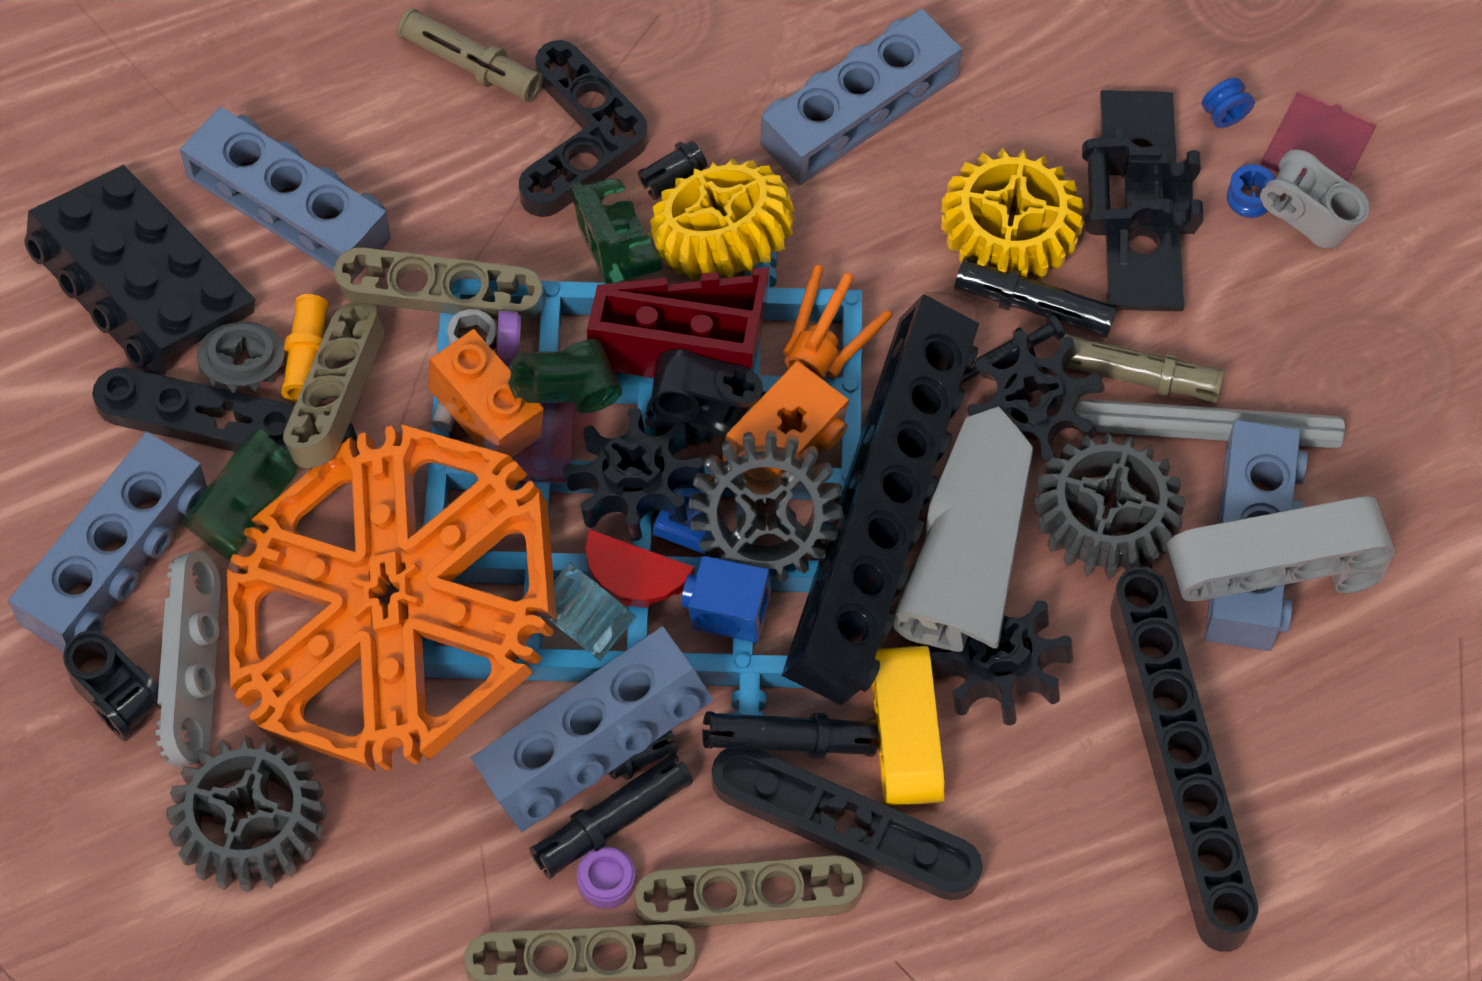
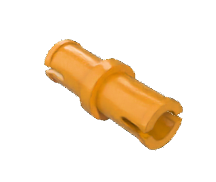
[281,294,329,403]

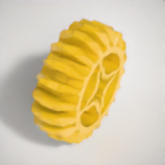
[941,147,1084,281]
[650,158,795,282]

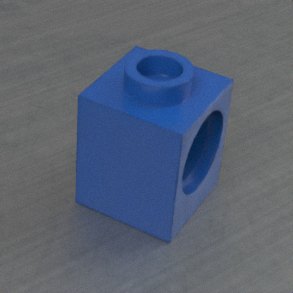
[682,556,772,643]

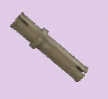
[397,8,543,103]
[1064,334,1225,403]

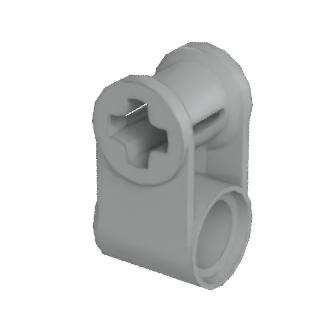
[1260,149,1370,249]

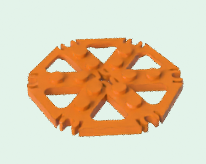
[227,424,557,772]

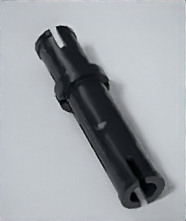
[954,257,1118,338]
[702,711,879,759]
[529,753,693,879]

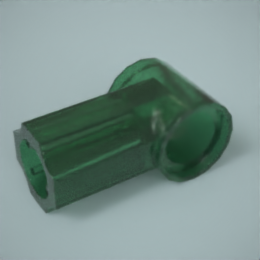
[508,339,622,414]

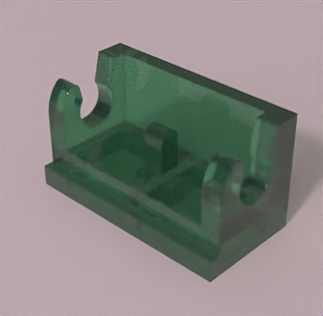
[570,179,662,284]
[181,428,299,561]

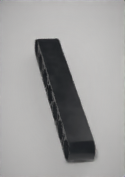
[1110,567,1258,952]

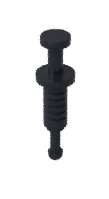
[960,313,1065,387]

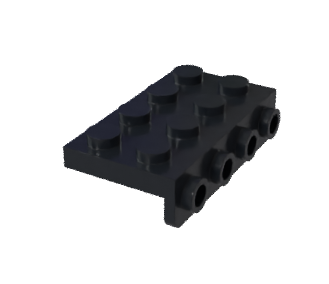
[24,165,256,376]

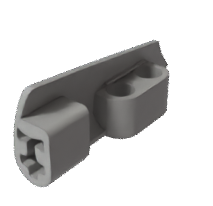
[893,406,1033,652]

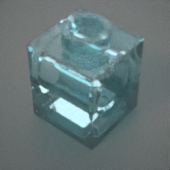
[545,562,636,661]

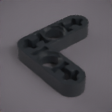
[519,40,648,217]

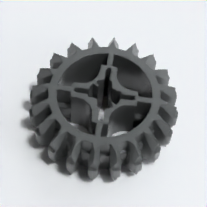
[689,430,843,582]
[1034,432,1185,580]
[166,734,327,893]

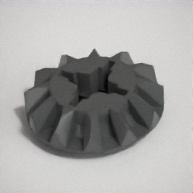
[197,322,285,393]

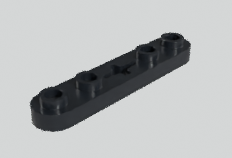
[92,368,357,469]
[711,748,983,900]

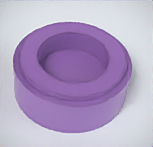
[496,311,521,367]
[577,846,636,909]

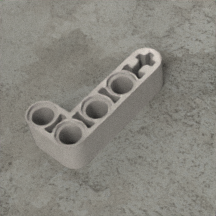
[1167,496,1395,602]

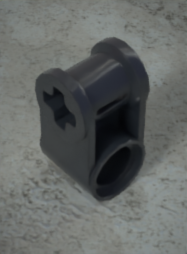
[650,349,763,437]
[63,631,162,742]

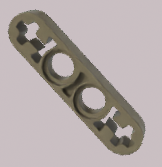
[334,247,545,322]
[283,302,385,468]
[635,855,863,929]
[464,924,696,981]

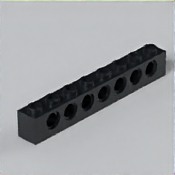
[781,294,979,705]

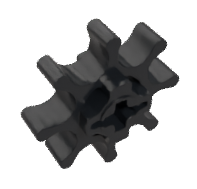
[967,331,1105,465]
[563,408,706,541]
[930,600,1073,726]

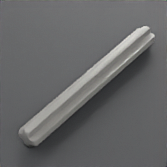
[1075,399,1345,448]

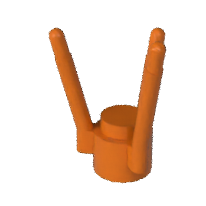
[783,264,892,380]

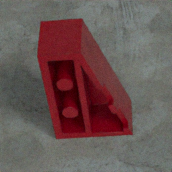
[587,267,770,391]

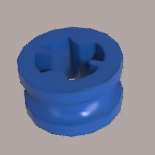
[1201,78,1255,128]
[1226,164,1275,218]

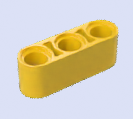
[871,645,944,806]

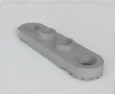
[155,551,221,768]

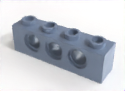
[760,8,962,186]
[180,106,391,281]
[1204,419,1308,651]
[8,431,208,652]
[471,626,714,832]

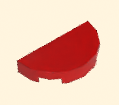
[585,529,695,608]

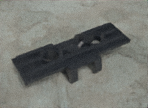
[1082,90,1203,311]

